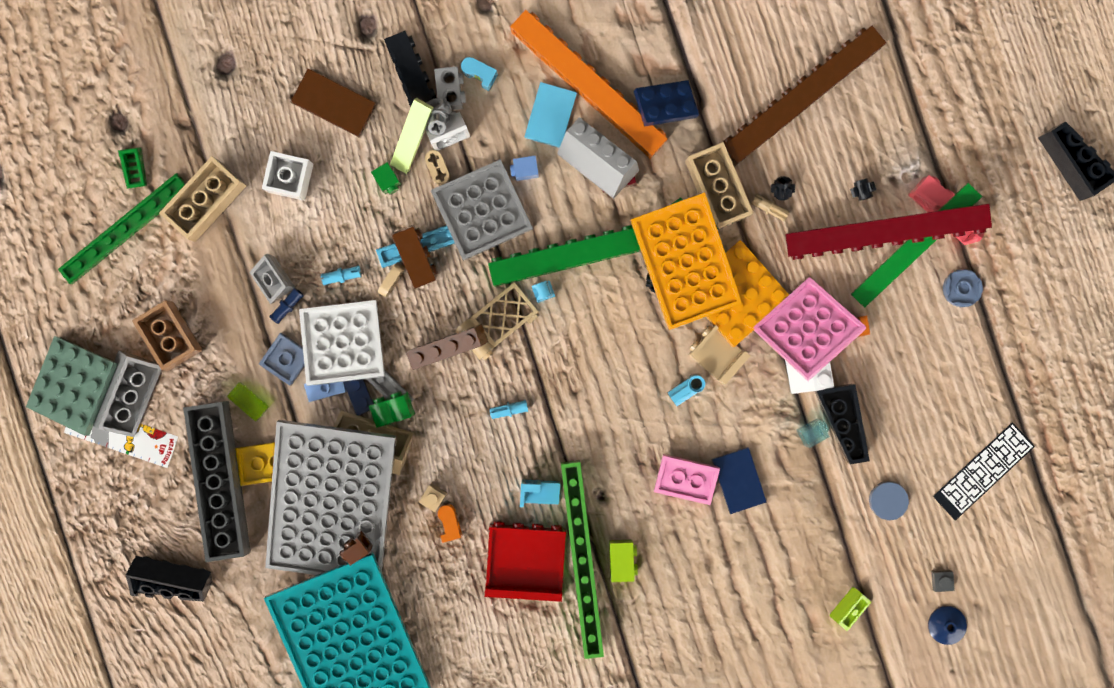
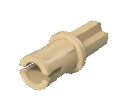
[751,194,789,221]

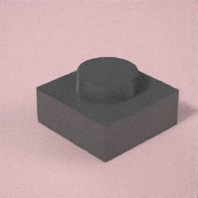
[931,570,955,592]

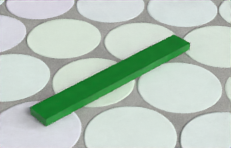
[58,173,186,285]
[851,183,983,308]

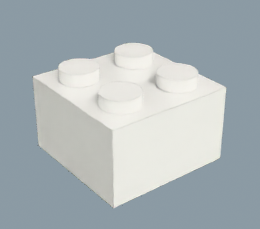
[262,151,313,201]

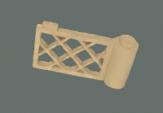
[455,282,539,360]

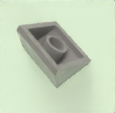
[249,254,295,304]

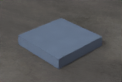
[259,333,305,386]

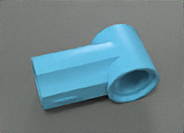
[667,375,705,406]

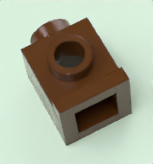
[340,530,373,566]

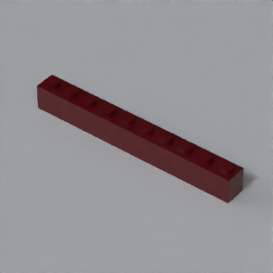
[785,204,992,260]

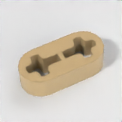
[425,150,450,186]
[378,262,406,297]

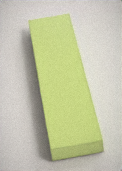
[390,98,434,174]

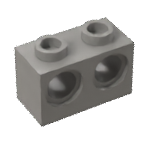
[434,67,466,110]

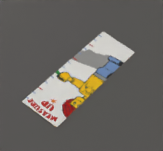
[64,424,178,468]

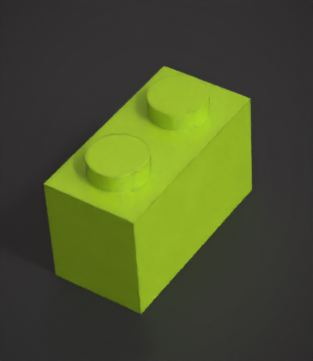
[609,539,638,582]

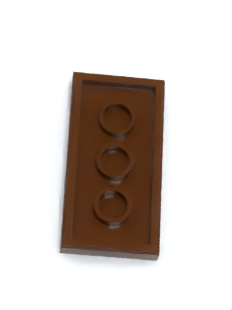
[291,69,377,138]

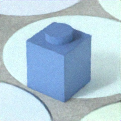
[510,155,539,181]

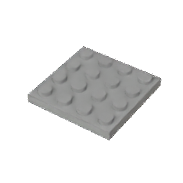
[431,159,533,261]

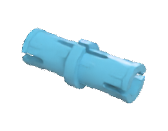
[321,265,362,285]

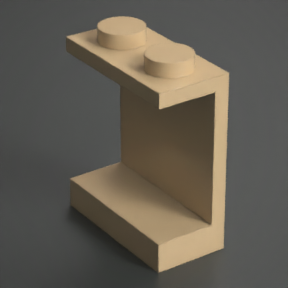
[688,325,751,385]

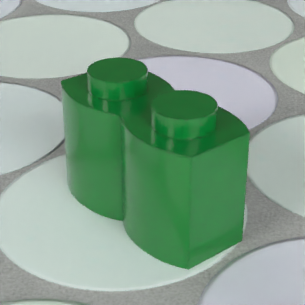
[369,391,415,428]

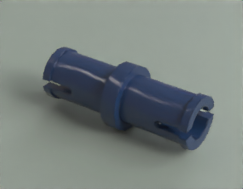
[269,288,304,324]

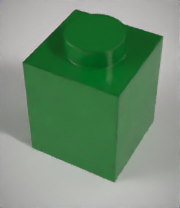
[371,162,402,195]

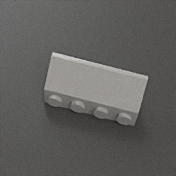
[557,117,639,199]
[93,350,161,437]

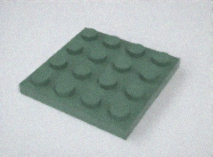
[26,336,118,436]

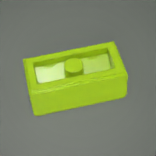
[829,587,871,631]

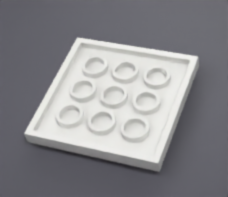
[299,300,385,386]

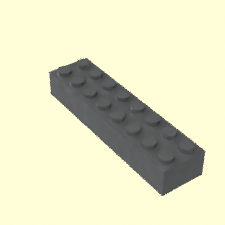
[183,401,251,562]

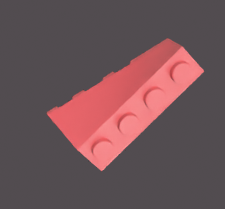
[908,175,984,245]

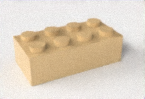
[685,142,753,230]
[159,156,247,242]

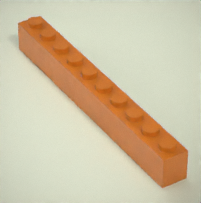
[510,10,667,159]

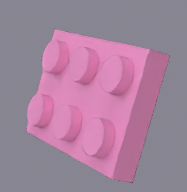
[654,454,720,505]

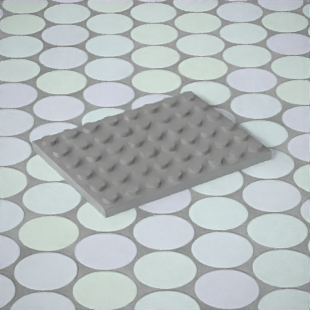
[265,420,396,575]

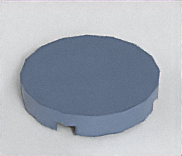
[943,269,983,307]
[869,481,909,520]

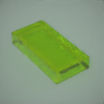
[227,382,269,422]

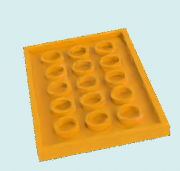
[630,192,742,330]

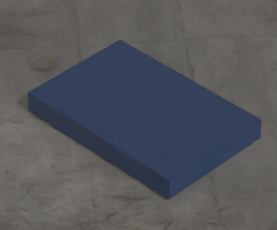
[712,447,767,514]

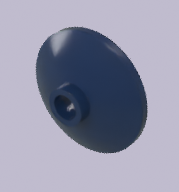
[928,606,967,645]

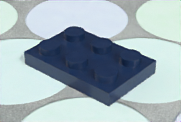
[634,80,699,126]

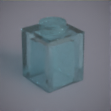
[796,419,830,448]

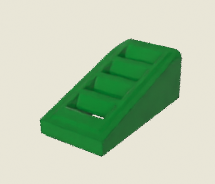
[118,147,147,189]

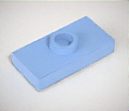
[304,382,347,402]

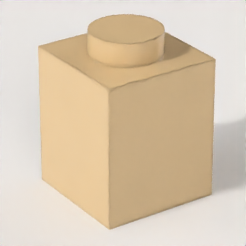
[419,483,447,512]

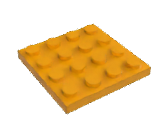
[706,240,789,347]

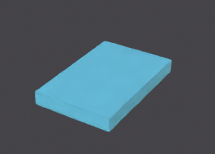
[524,82,577,148]

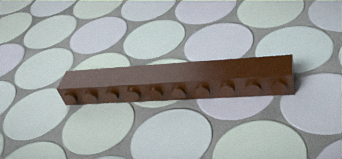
[723,25,887,167]

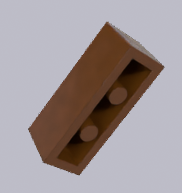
[392,225,438,289]

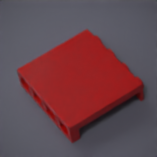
[484,521,566,602]

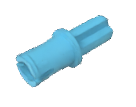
[490,400,528,419]

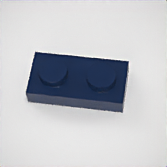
[343,379,374,416]

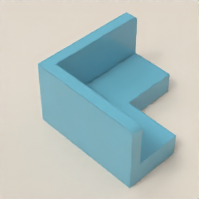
[520,479,560,507]

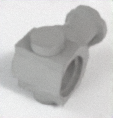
[427,98,452,135]

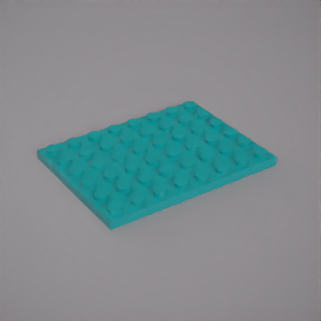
[264,553,431,688]

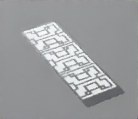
[933,422,1035,521]

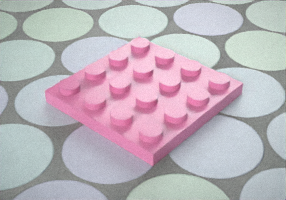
[753,277,866,381]

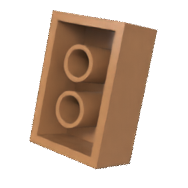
[132,300,203,371]

